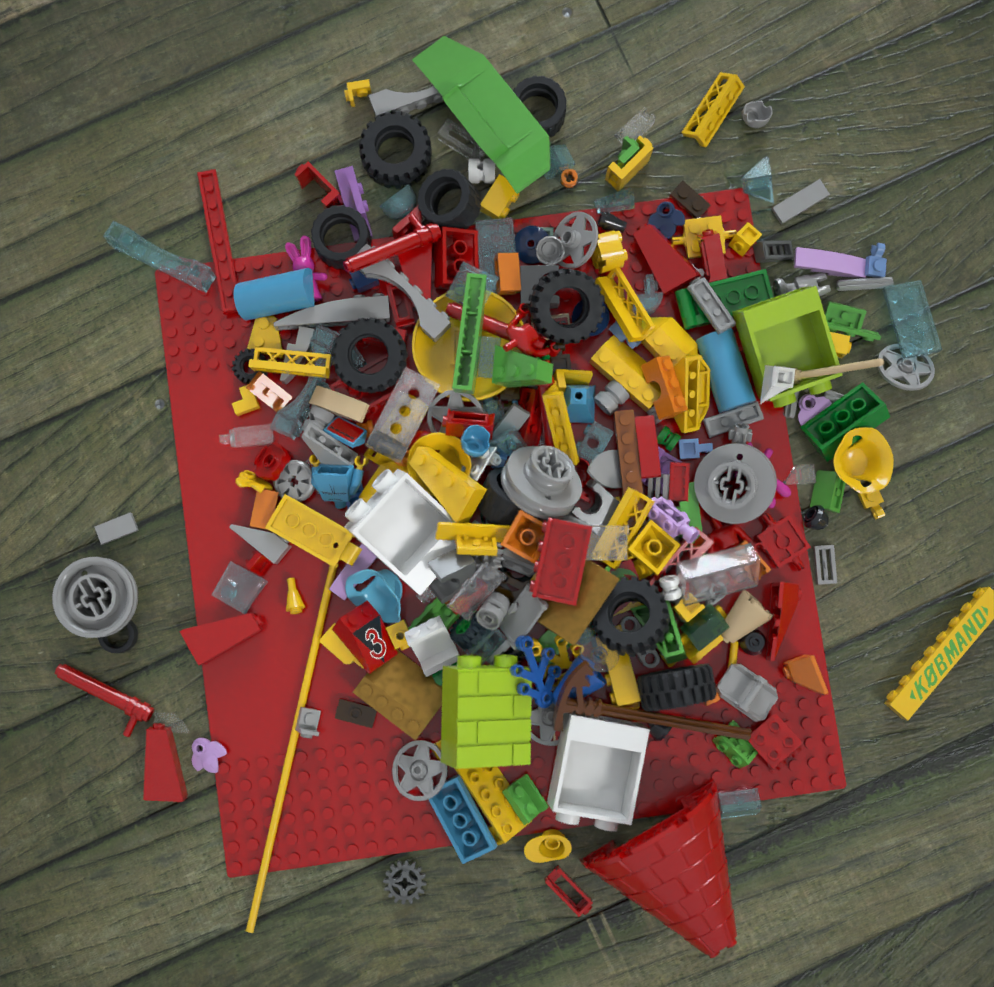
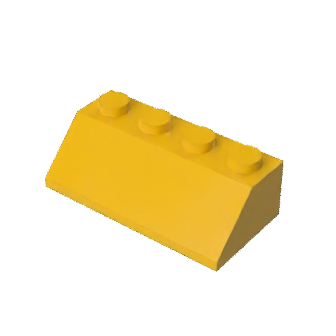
[589,335,661,412]

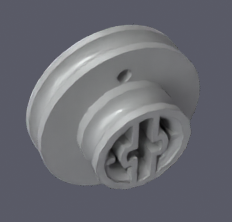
[694,443,777,524]
[501,446,582,519]
[52,557,138,638]

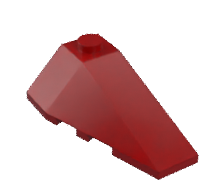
[766,582,802,661]

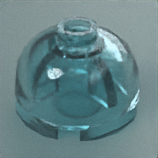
[379,184,417,220]

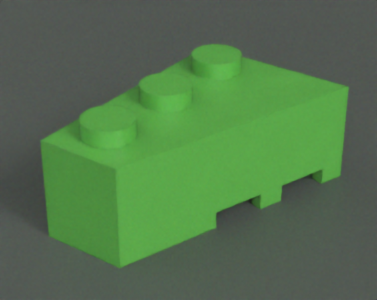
[492,345,553,388]
[631,600,687,664]

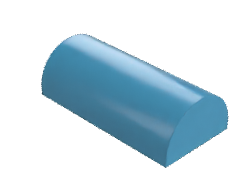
[234,268,315,321]
[695,328,756,413]
[428,774,498,864]

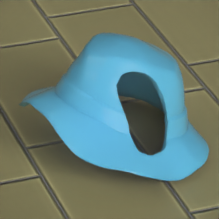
[345,569,403,623]

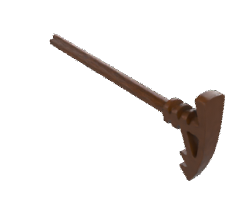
[552,660,752,740]

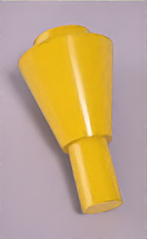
[286,578,305,614]

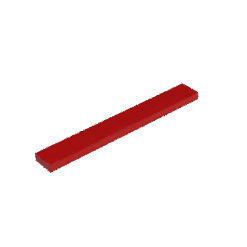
[197,169,238,315]

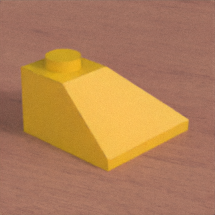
[627,520,680,575]

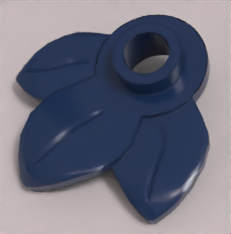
[648,201,685,239]

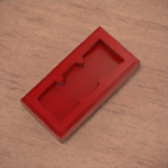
[668,462,690,502]

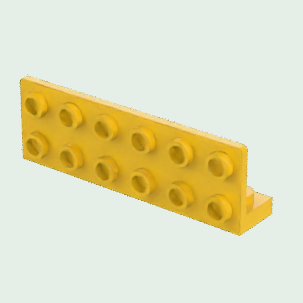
[431,740,532,845]

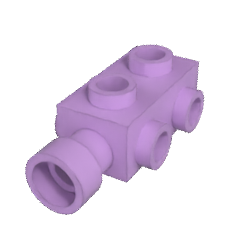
[647,497,700,544]

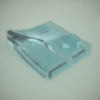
[445,261,500,305]
[212,561,268,614]

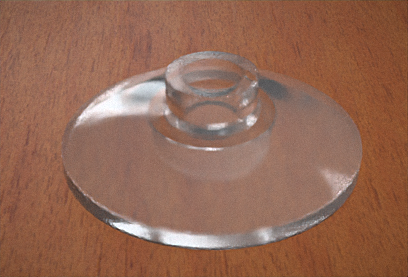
[580,636,619,672]

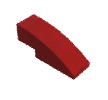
[635,415,661,479]

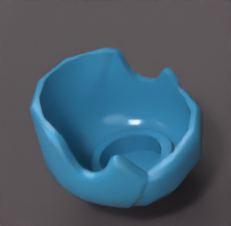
[461,425,490,457]

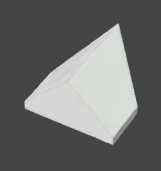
[760,365,795,404]

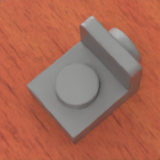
[295,707,321,738]

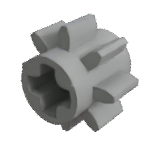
[728,423,753,444]

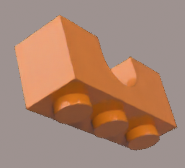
[641,355,688,420]

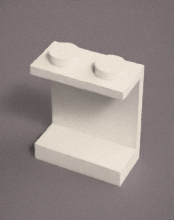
[404,616,460,677]

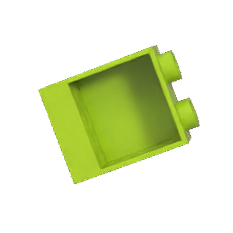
[732,286,843,408]
[441,654,532,769]

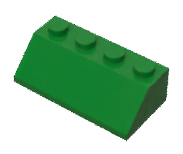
[800,382,890,462]

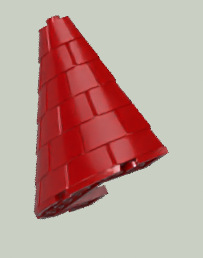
[579,780,737,958]

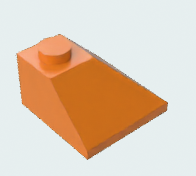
[500,510,545,564]
[782,654,828,695]

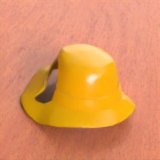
[834,428,894,494]
[407,432,472,496]

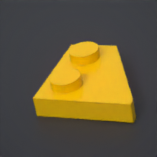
[247,316,284,359]

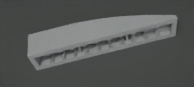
[274,293,390,331]

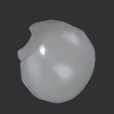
[742,101,773,129]
[536,236,565,265]

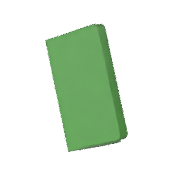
[810,470,846,513]

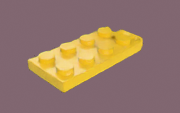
[265,494,362,568]

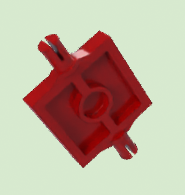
[756,512,811,571]

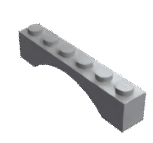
[369,86,443,117]
[357,244,451,343]

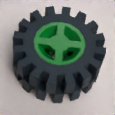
[450,612,487,650]

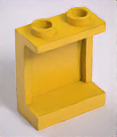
[605,136,653,192]

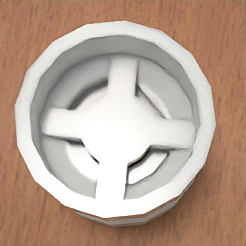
[659,575,682,601]

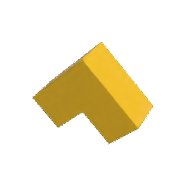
[232,385,260,416]

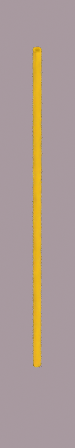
[246,565,337,933]

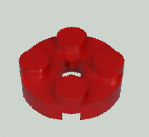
[254,442,291,481]

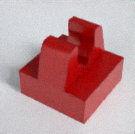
[245,550,272,576]

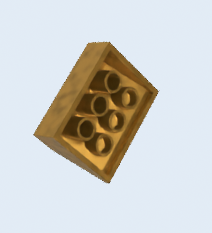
[537,558,620,646]
[353,649,442,740]

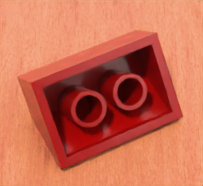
[434,227,478,290]

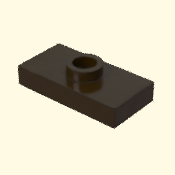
[335,699,377,728]

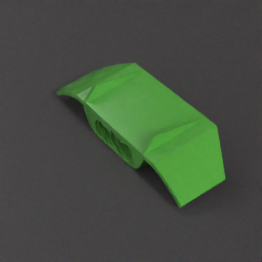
[412,36,550,194]

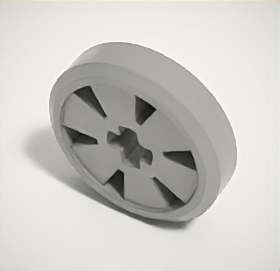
[273,460,315,502]

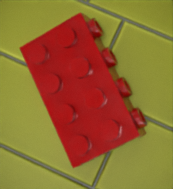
[329,353,417,423]
[529,517,592,606]

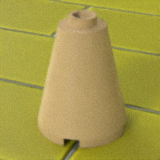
[719,589,773,643]

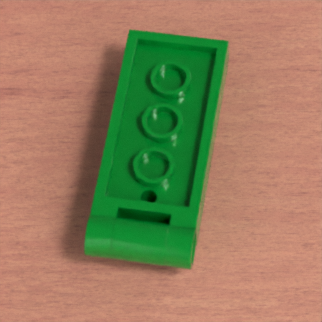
[675,269,774,330]

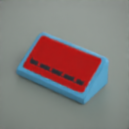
[323,416,367,448]

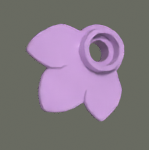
[798,394,832,426]
[192,737,227,773]

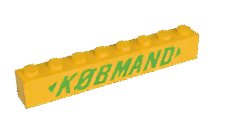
[884,587,994,720]

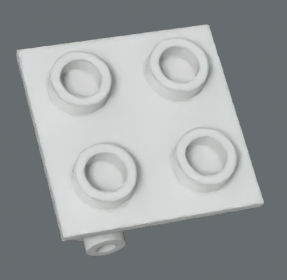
[461,446,501,481]

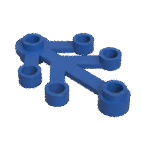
[510,635,561,708]

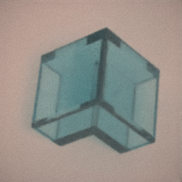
[544,144,576,179]

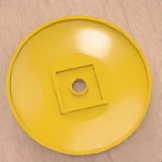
[412,288,524,402]

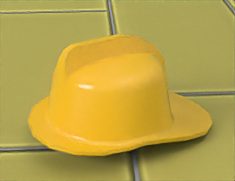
[524,829,572,863]

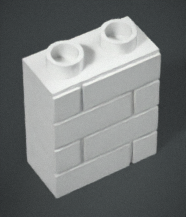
[345,469,456,595]
[547,711,650,831]

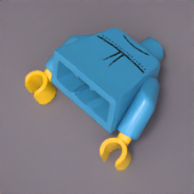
[309,455,369,509]

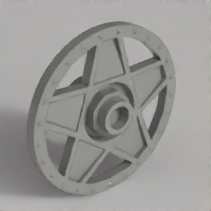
[554,212,598,269]
[878,343,935,391]
[427,390,484,433]
[530,686,564,746]
[392,740,447,801]

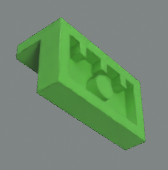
[617,136,640,169]
[712,720,758,768]
[502,774,549,825]

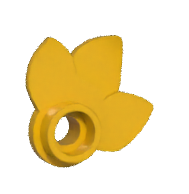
[235,470,273,493]

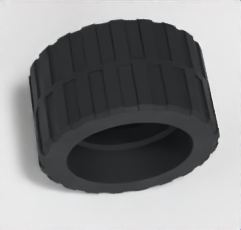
[513,75,567,138]
[417,169,481,229]
[311,205,371,270]
[477,467,533,526]

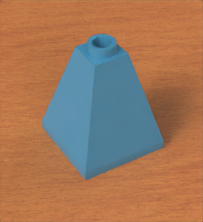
[564,384,596,424]

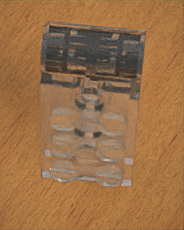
[365,367,440,463]

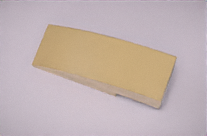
[309,386,370,423]

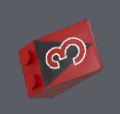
[332,600,398,674]

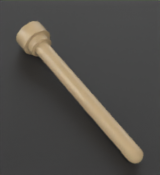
[793,358,884,385]

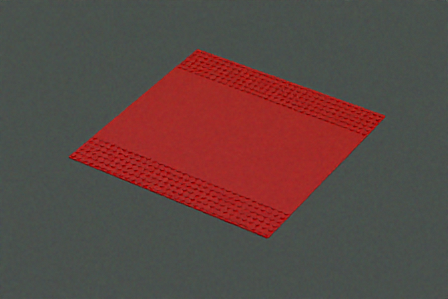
[155,188,846,878]

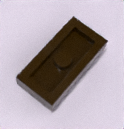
[669,180,711,219]

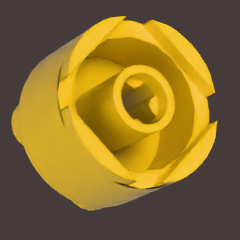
[591,230,628,274]

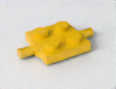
[671,216,736,259]

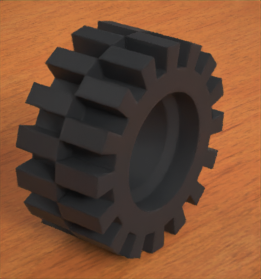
[232,349,268,384]

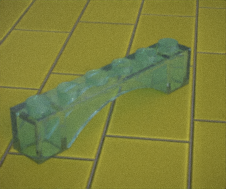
[103,221,216,293]
[270,324,339,440]

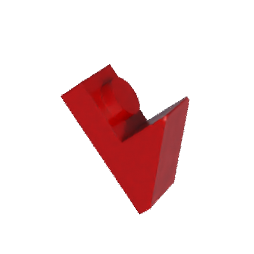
[392,206,423,239]

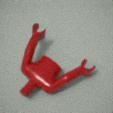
[503,303,561,358]
[707,518,766,577]

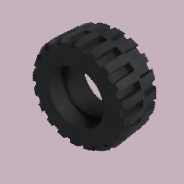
[359,111,432,189]
[528,269,605,344]
[331,317,408,393]
[592,576,670,657]
[637,664,717,711]

